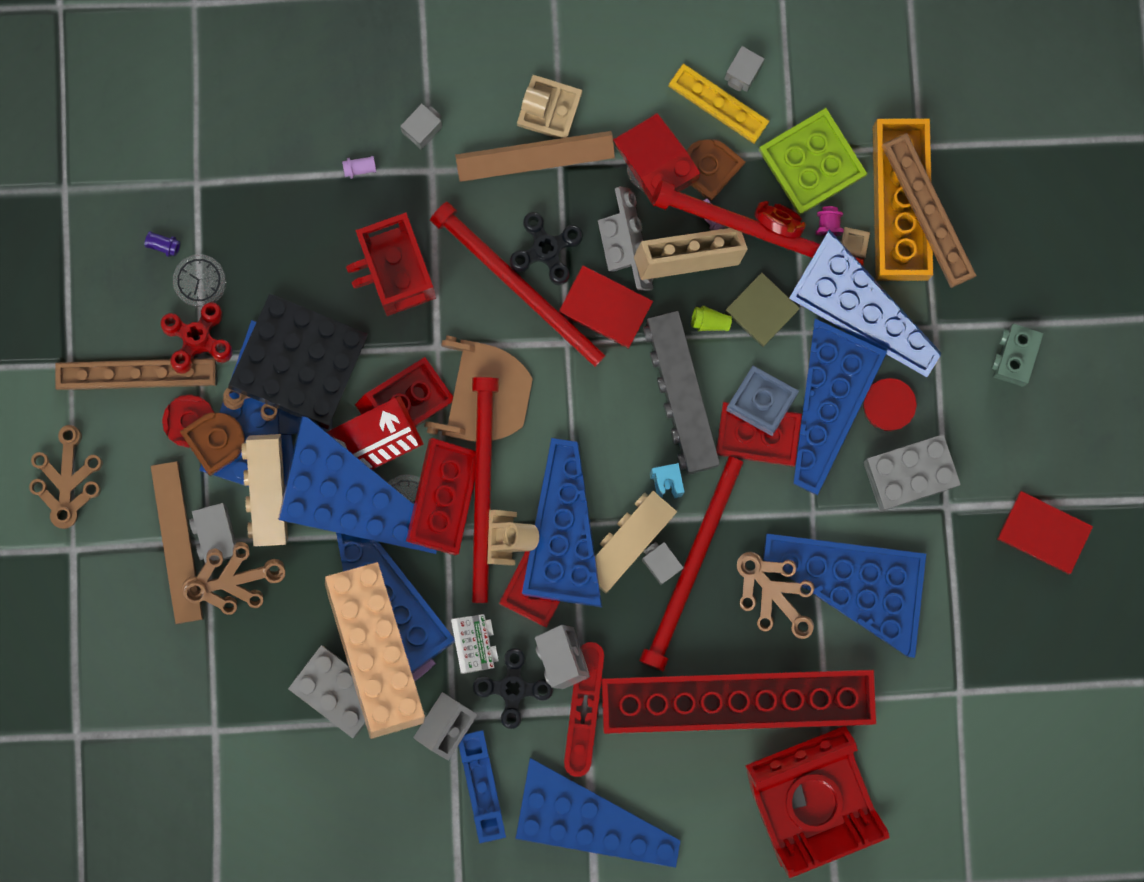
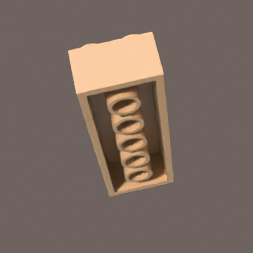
[325,562,425,739]

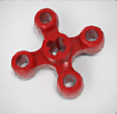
[160,302,233,374]

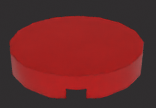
[754,201,806,238]
[863,378,917,432]
[162,395,215,448]

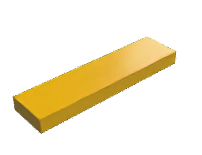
[668,63,770,144]

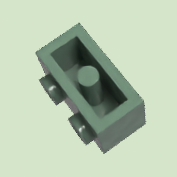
[991,323,1044,387]

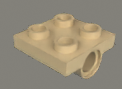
[517,75,583,139]

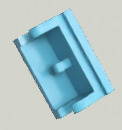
[650,463,684,499]

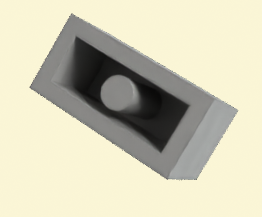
[189,503,239,563]
[535,625,590,689]
[413,692,478,761]

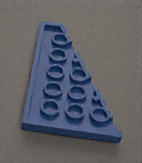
[278,416,437,554]

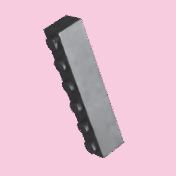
[643,311,720,475]

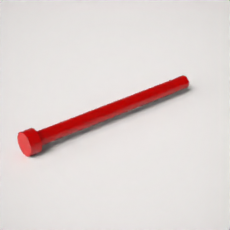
[652,180,864,266]
[430,201,606,367]
[472,377,499,603]
[639,456,744,672]

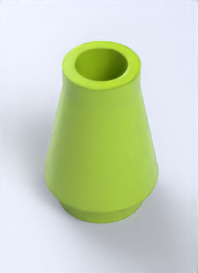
[691,305,732,331]

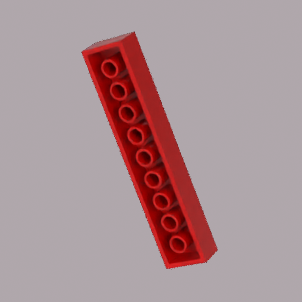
[601,670,876,734]

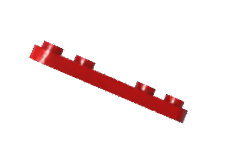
[564,642,604,777]

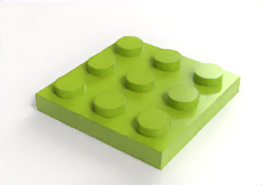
[758,108,867,215]

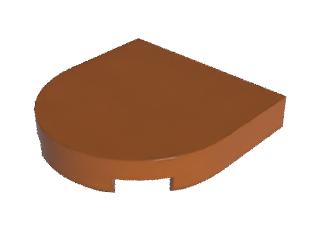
[687,139,745,202]
[180,413,245,477]

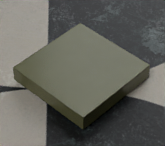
[725,273,800,347]

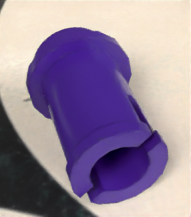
[144,231,180,257]

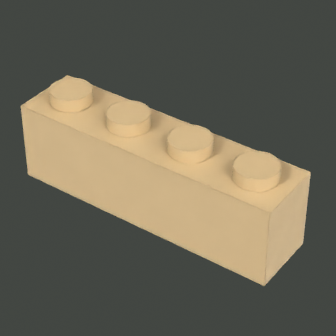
[634,228,748,280]
[242,434,288,546]
[595,491,677,593]

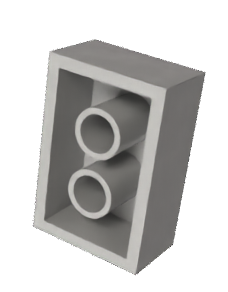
[863,434,961,512]
[288,645,366,738]

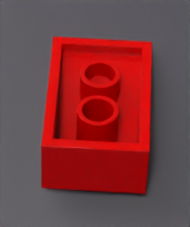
[613,113,700,207]
[355,357,453,427]

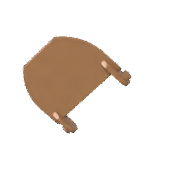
[425,336,533,442]

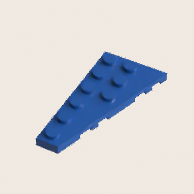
[794,318,887,496]
[522,438,602,607]
[516,758,680,868]

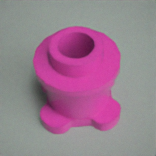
[816,206,844,236]

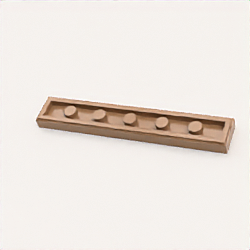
[455,131,615,182]
[882,133,976,288]
[55,358,217,390]
[151,461,204,624]

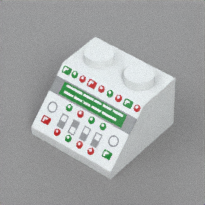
[451,614,499,674]

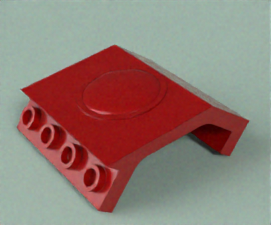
[745,726,890,879]

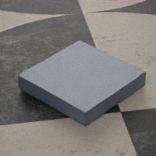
[726,366,799,436]

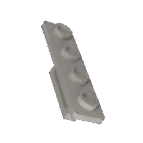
[598,186,653,291]

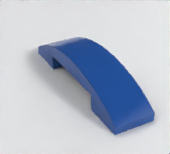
[459,730,506,844]

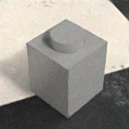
[725,46,764,92]
[400,104,442,149]
[642,542,683,585]

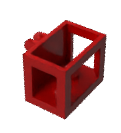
[346,213,437,316]

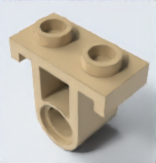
[487,510,539,566]

